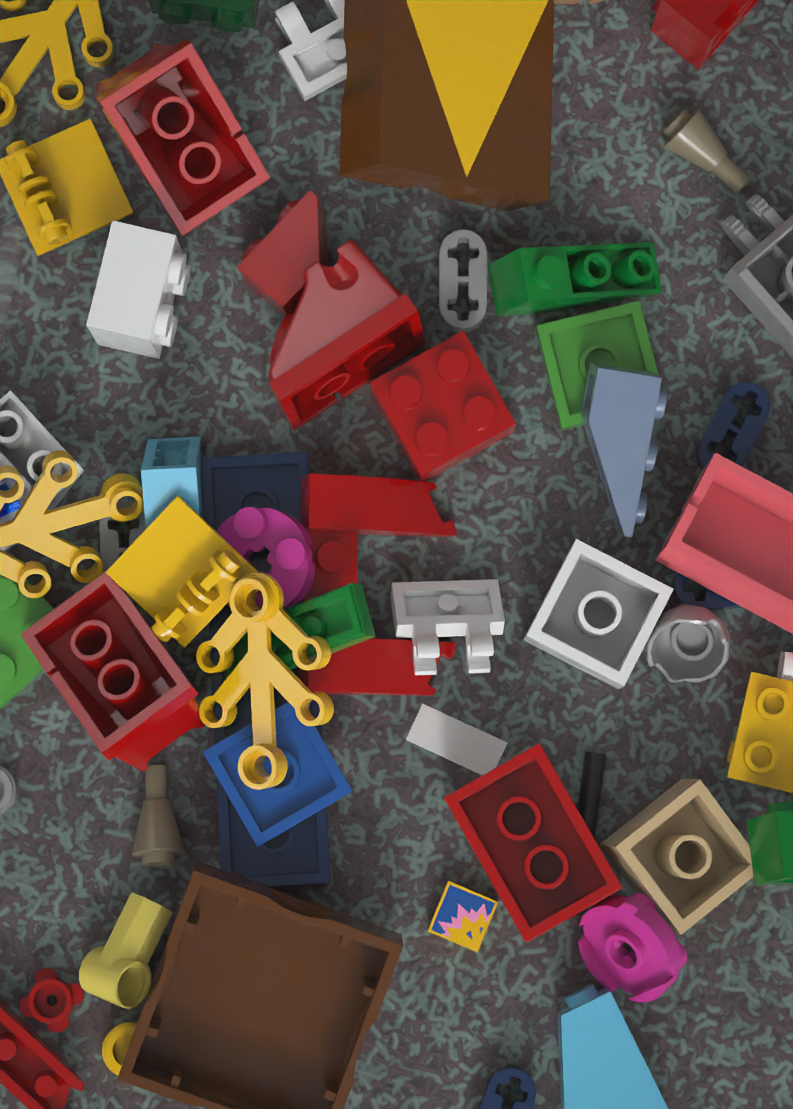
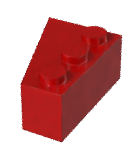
[651,0,759,70]

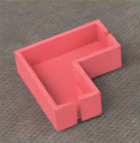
[655,452,793,634]

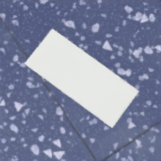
[406,703,507,775]

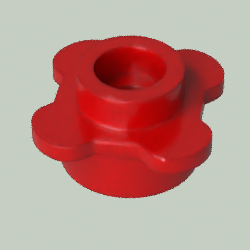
[20,968,84,1033]

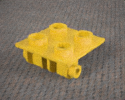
[0,118,134,256]
[105,495,258,648]
[727,672,793,793]

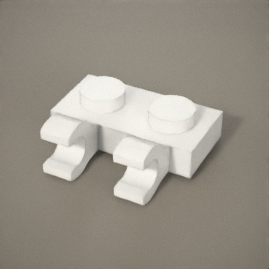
[274,0,347,101]
[390,579,505,675]

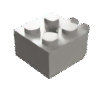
[721,194,793,359]

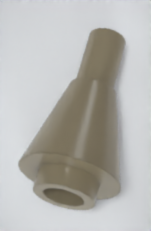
[662,108,750,193]
[131,765,186,867]

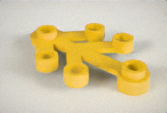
[0,0,114,127]
[0,450,144,598]
[196,572,334,790]

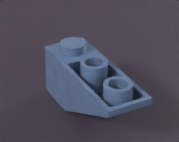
[581,362,667,537]

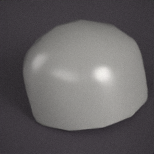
[647,604,730,683]

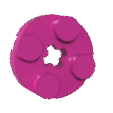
[216,507,315,610]
[578,893,687,1002]

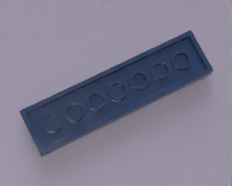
[201,452,331,886]

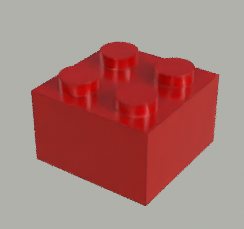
[369,331,516,481]

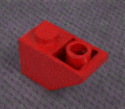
[237,190,327,317]

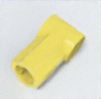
[79,892,173,1009]

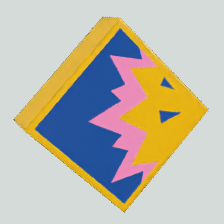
[427,881,498,953]

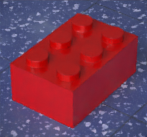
[444,743,622,943]

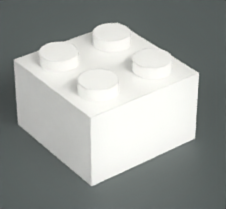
[86,220,190,359]
[523,539,674,689]

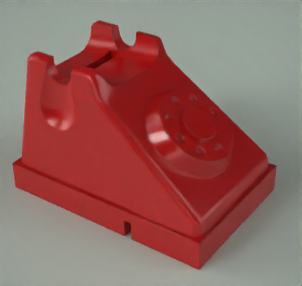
[95,39,270,236]
[268,240,426,431]
[20,571,205,771]

